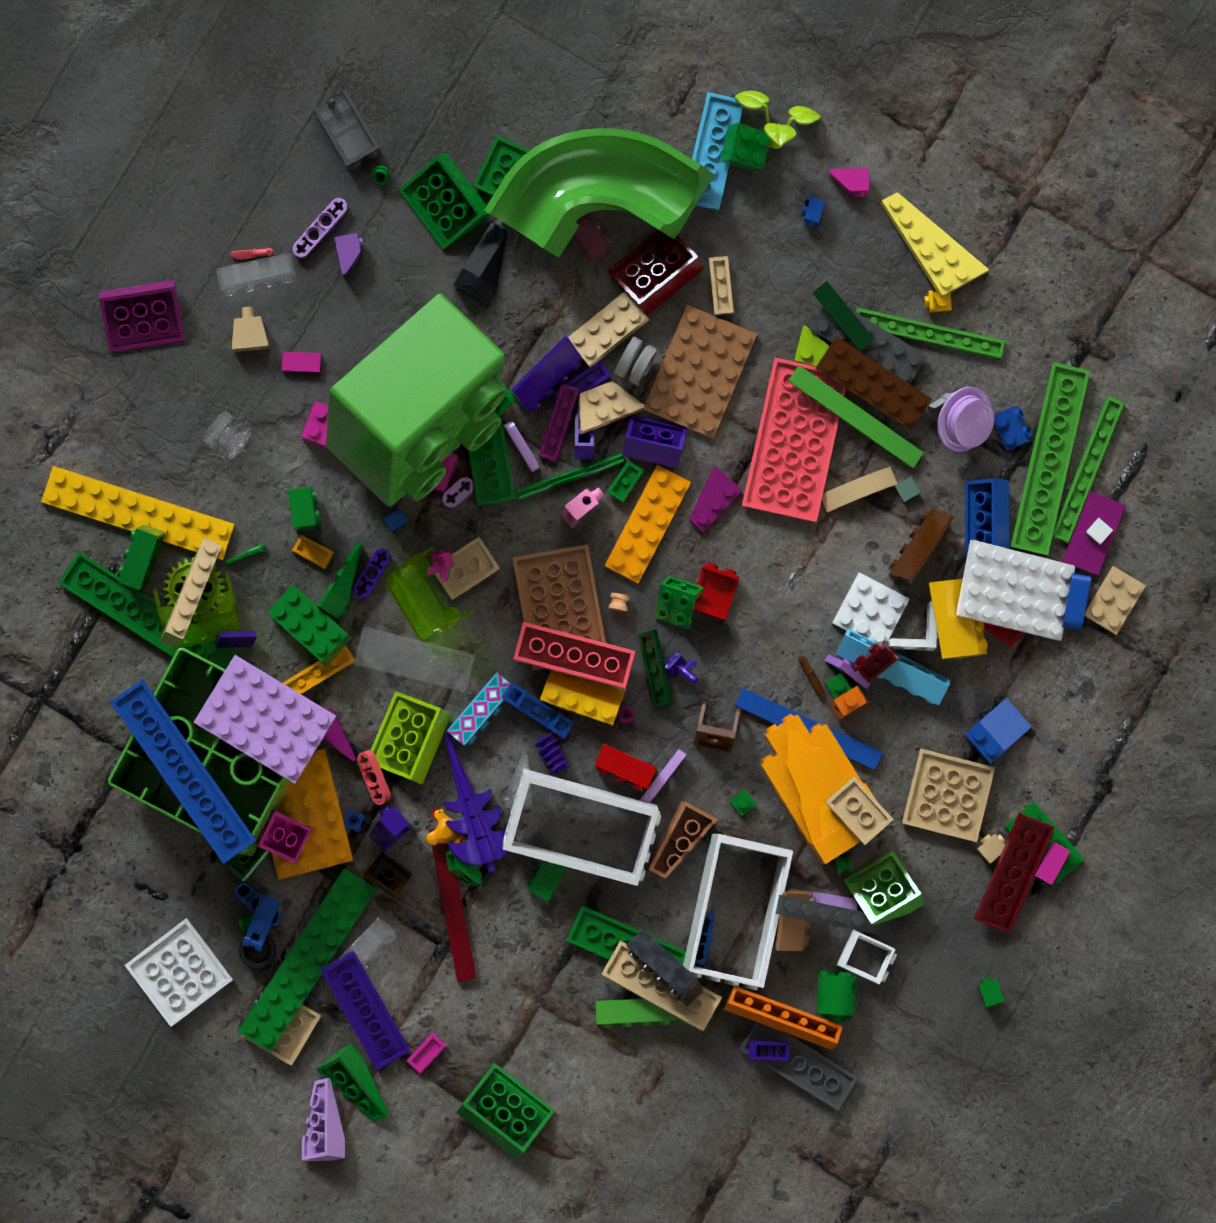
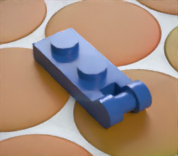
[242,894,280,952]

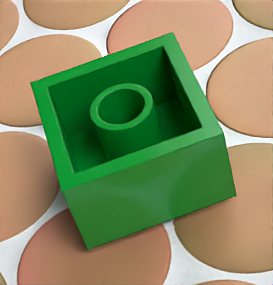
[720,123,770,172]
[288,487,322,532]

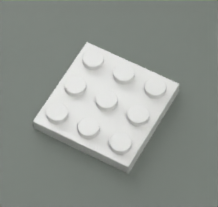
[832,572,910,644]

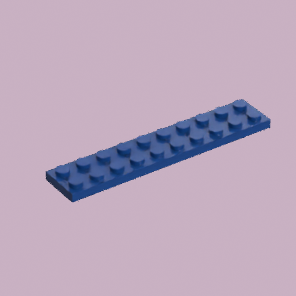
[110,679,256,864]

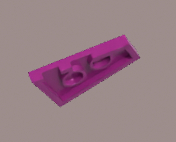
[689,465,742,533]

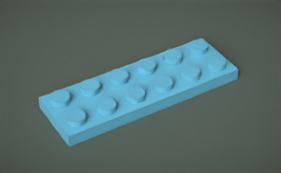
[692,92,743,211]

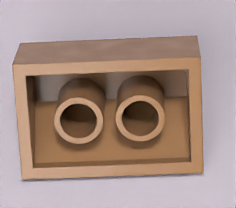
[775,888,815,951]

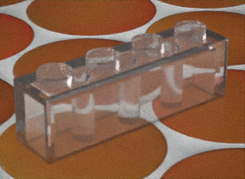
[216,252,297,296]
[339,917,396,971]

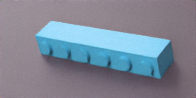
[836,629,951,705]

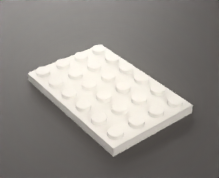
[956,540,1075,641]

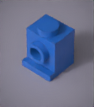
[801,196,825,227]
[383,508,409,534]

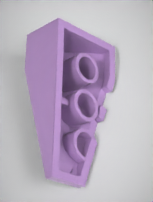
[302,1078,345,1161]

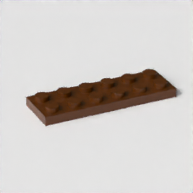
[815,336,932,431]

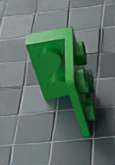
[654,576,704,629]

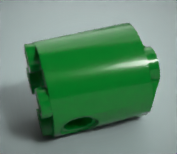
[816,971,857,1023]

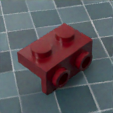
[852,641,899,683]

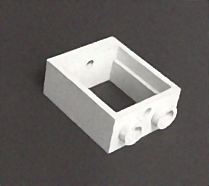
[836,930,897,984]

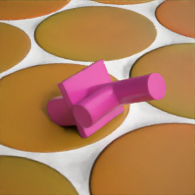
[427,548,454,582]

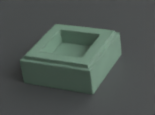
[894,477,921,503]

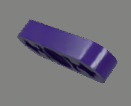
[353,548,391,599]

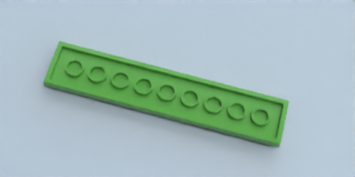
[1010,362,1090,556]

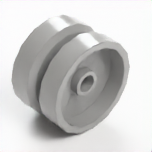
[614,337,657,386]

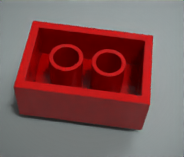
[594,744,657,792]

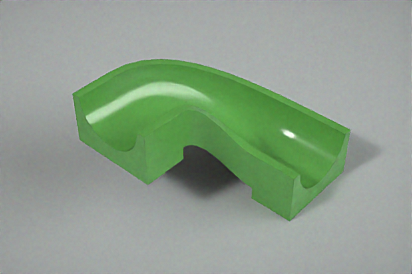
[484,128,715,257]

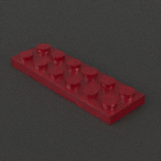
[974,813,1055,933]

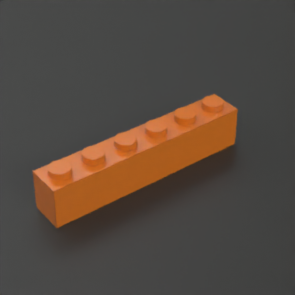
[723,986,843,1050]

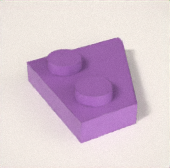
[824,655,871,689]

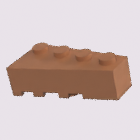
[646,801,718,879]

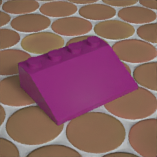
[99,280,185,352]

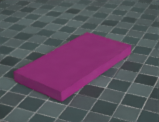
[1062,491,1126,576]

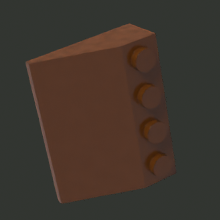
[888,509,954,587]

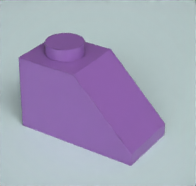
[334,233,364,278]

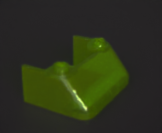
[386,547,473,642]
[153,572,241,650]

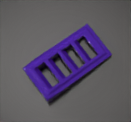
[748,1041,790,1061]

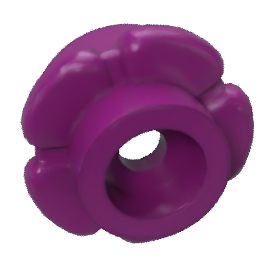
[617,705,635,724]

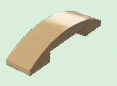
[822,467,897,513]

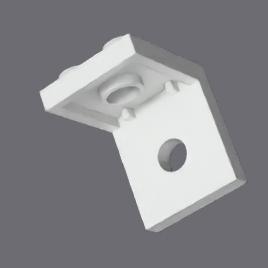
[887,601,938,651]

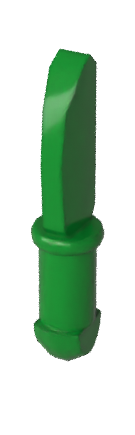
[225,544,266,565]

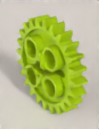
[163,557,226,620]

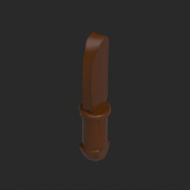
[798,656,823,696]

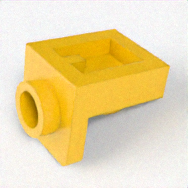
[924,291,952,313]

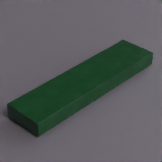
[812,281,875,352]
[638,630,674,709]

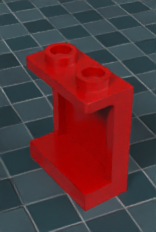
[694,563,740,621]

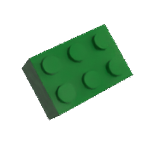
[117,525,165,590]

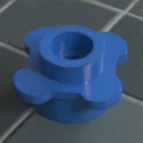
[344,810,365,832]

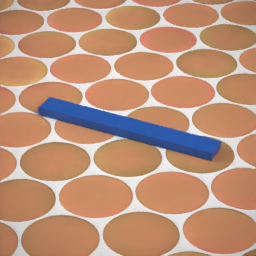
[735,688,883,770]

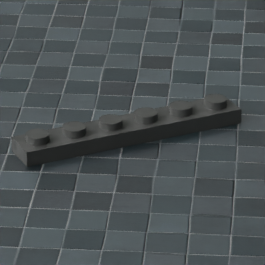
[776,895,882,935]

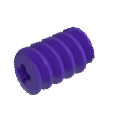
[534,732,572,775]

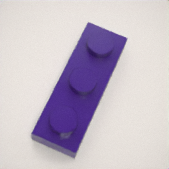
[554,360,611,401]

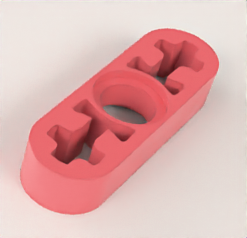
[357,750,391,805]

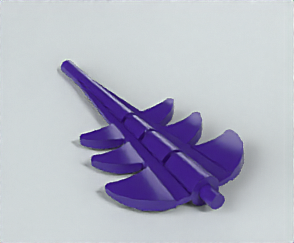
[443,734,508,873]

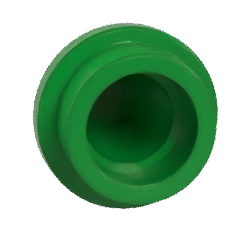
[372,165,391,185]

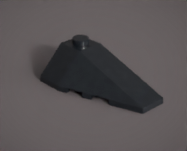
[453,222,508,307]

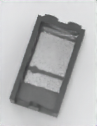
[313,89,381,170]

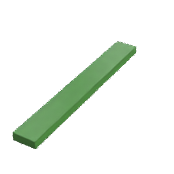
[856,308,1006,360]
[788,365,924,469]
[1052,396,1125,544]

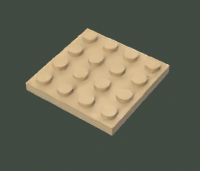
[902,749,995,842]

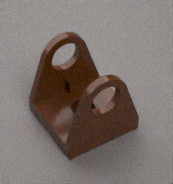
[693,700,741,753]

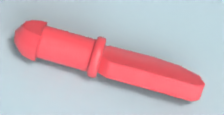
[230,248,274,259]

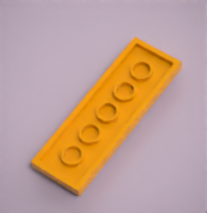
[604,465,691,584]

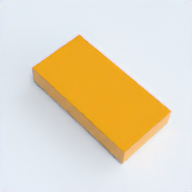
[292,534,335,570]

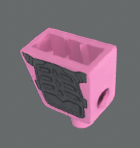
[560,487,604,529]

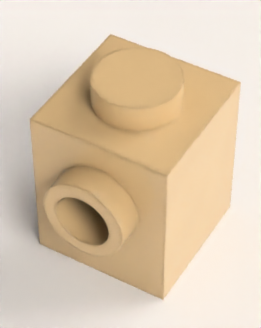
[976,834,1006,864]

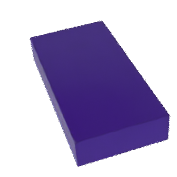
[214,631,257,648]

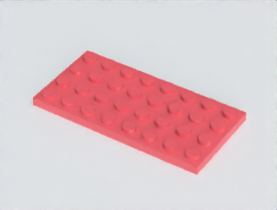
[742,358,846,523]

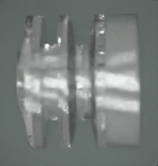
[202,410,252,462]

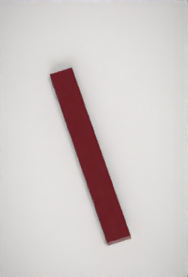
[429,829,476,982]

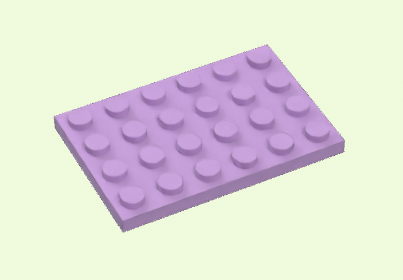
[194,655,337,784]

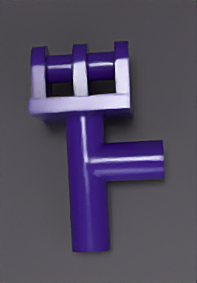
[665,651,698,685]

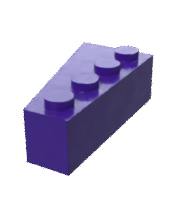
[369,806,413,852]

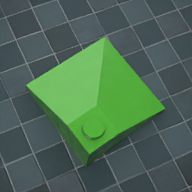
[844,851,925,925]

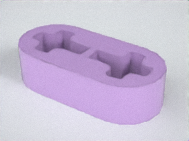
[442,477,474,508]

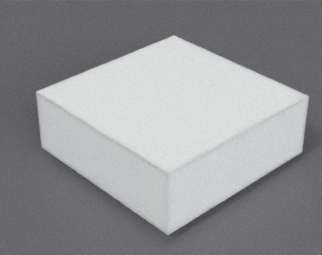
[1085,518,1113,545]

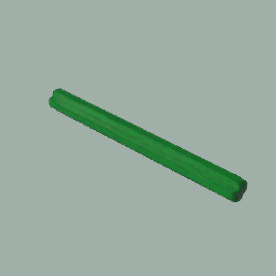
[516,453,625,500]

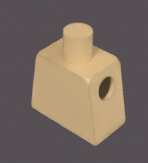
[232,307,270,352]

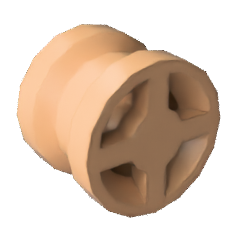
[608,593,629,612]

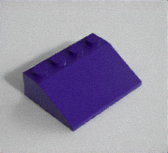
[511,336,582,414]

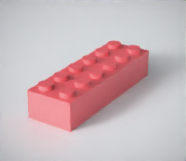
[513,622,635,690]

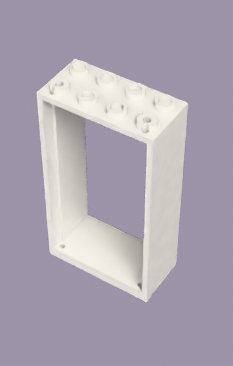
[503,769,661,886]
[683,834,793,990]

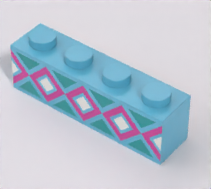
[447,673,510,746]

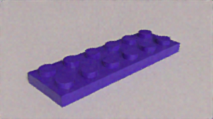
[320,950,410,1070]

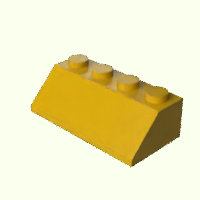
[540,671,625,726]

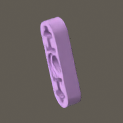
[504,421,540,472]

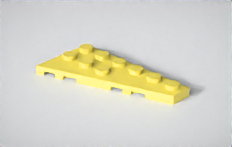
[880,192,989,297]

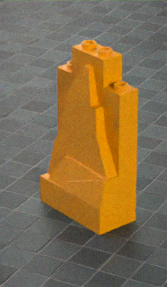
[759,714,877,864]

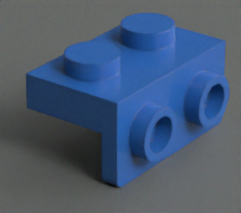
[994,406,1033,451]

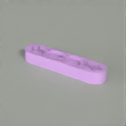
[293,198,348,259]
[640,749,687,814]

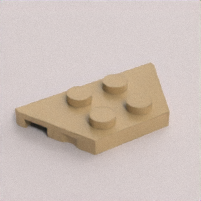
[578,381,644,434]

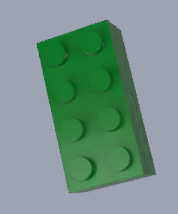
[267,584,352,666]

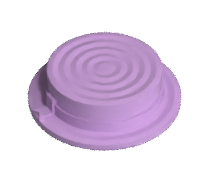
[938,387,994,452]

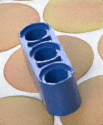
[1062,573,1091,631]
[235,882,282,926]

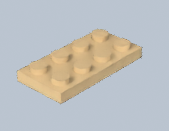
[568,291,649,368]

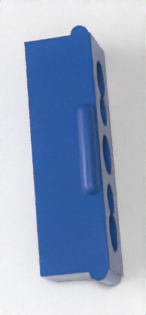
[694,912,715,967]

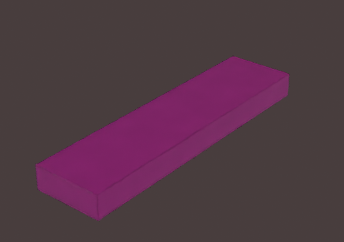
[539,383,580,462]

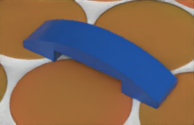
[501,682,575,739]

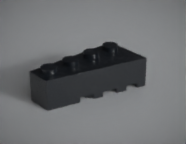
[626,929,703,1007]

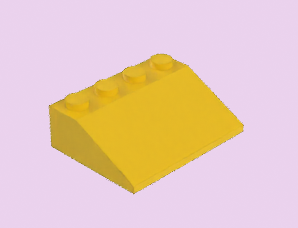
[929,579,988,659]

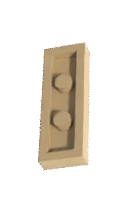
[709,256,734,315]

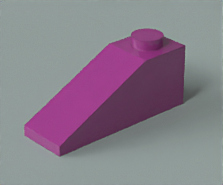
[324,708,357,762]

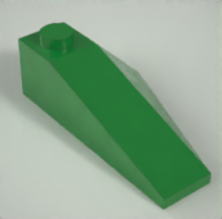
[317,542,363,620]
[316,1044,389,1122]

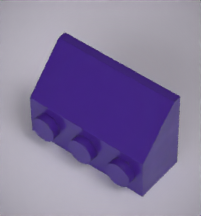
[622,415,687,468]

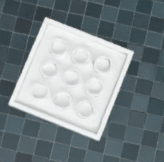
[125,918,233,1027]

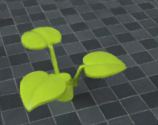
[735,91,821,149]

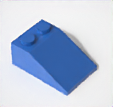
[963,698,1032,764]

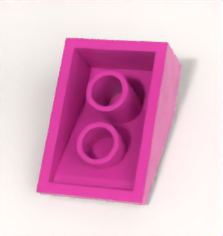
[256,810,312,864]

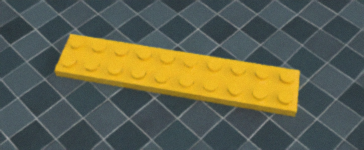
[41,466,235,561]

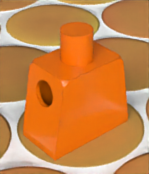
[828,686,869,720]

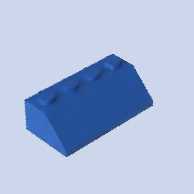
[965,478,1009,558]

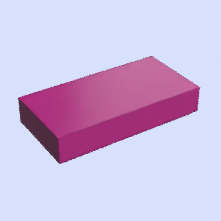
[282,352,321,373]
[1035,842,1070,885]
[407,1033,447,1074]

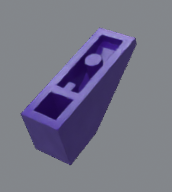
[575,400,594,460]

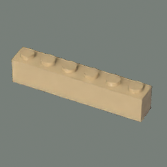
[160,538,222,649]

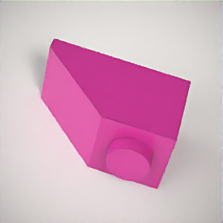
[829,168,869,198]

